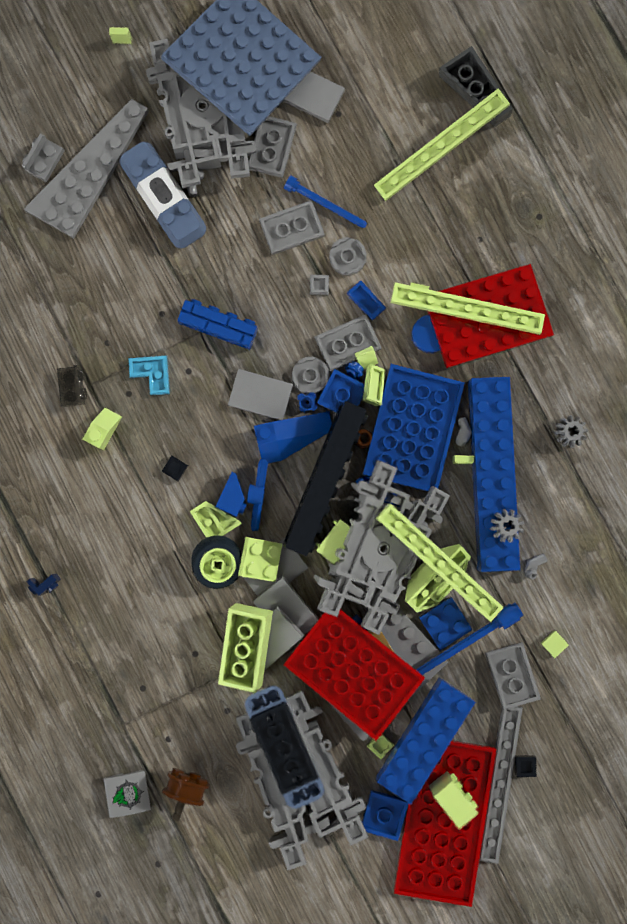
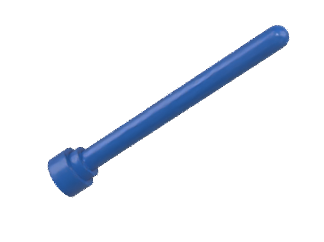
[284,175,367,228]

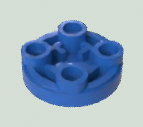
[411,315,440,354]

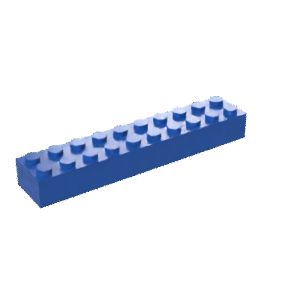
[468,377,520,572]

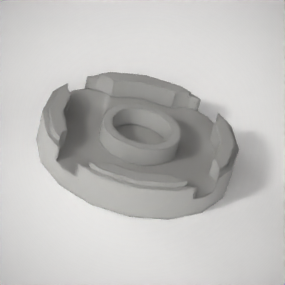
[329,237,367,276]
[292,356,329,394]

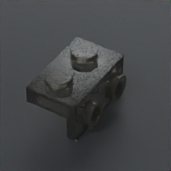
[57,364,87,407]

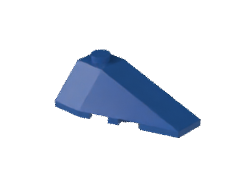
[254,412,332,464]

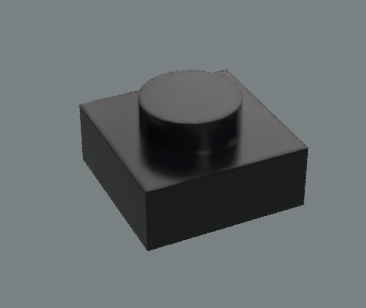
[162,455,189,482]
[515,755,537,777]

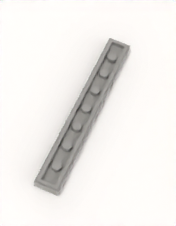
[479,706,523,864]

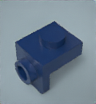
[26,574,61,596]

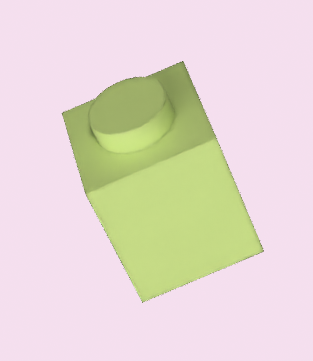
[83,408,122,450]

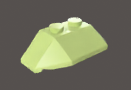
[405,544,471,613]

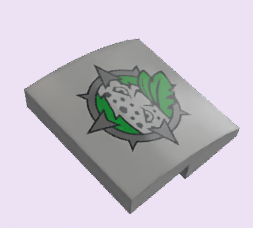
[103,770,151,818]

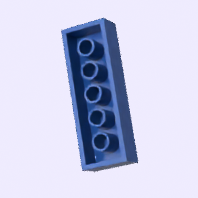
[376,677,476,804]

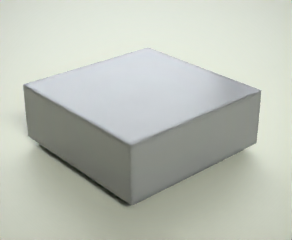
[310,275,329,295]

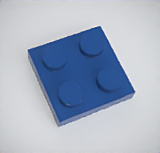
[317,369,364,413]
[419,596,472,650]
[362,790,409,841]

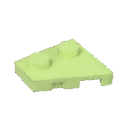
[190,501,242,538]

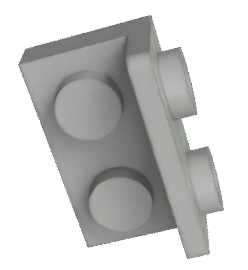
[22,133,65,183]

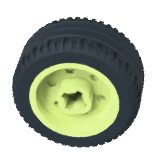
[191,535,242,589]

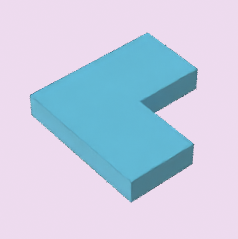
[128,356,170,395]

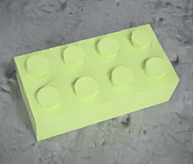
[218,603,273,693]

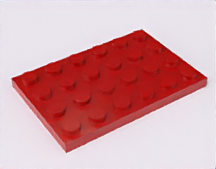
[427,264,554,369]
[284,609,425,741]

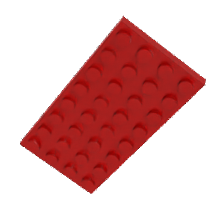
[393,740,496,907]

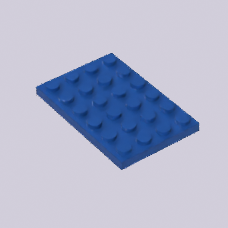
[362,364,465,491]

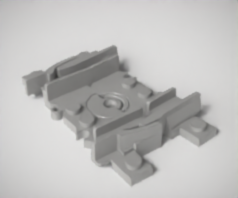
[146,39,257,188]
[314,460,450,635]
[236,690,368,871]

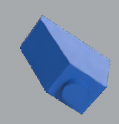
[215,472,247,517]

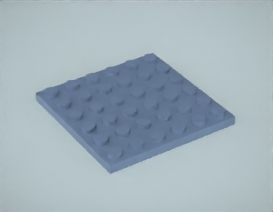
[161,0,321,136]

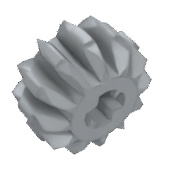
[554,415,588,448]
[490,509,524,543]

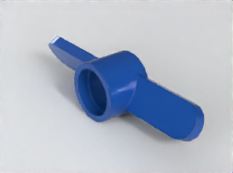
[247,459,268,531]

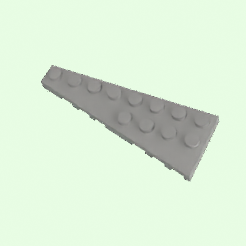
[24,99,149,239]

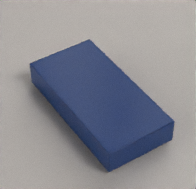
[347,280,386,321]

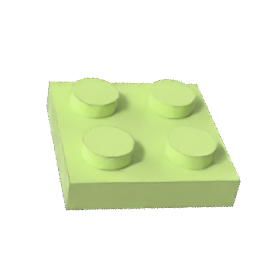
[238,537,283,582]

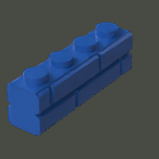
[178,299,258,350]

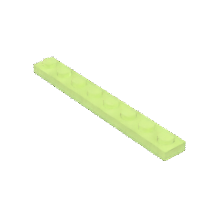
[374,88,510,201]
[390,282,545,334]
[376,503,504,622]

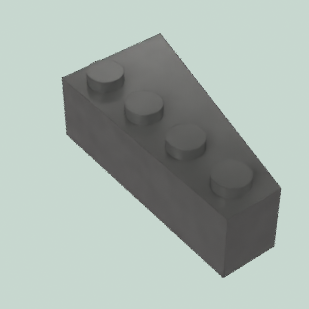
[439,46,513,127]

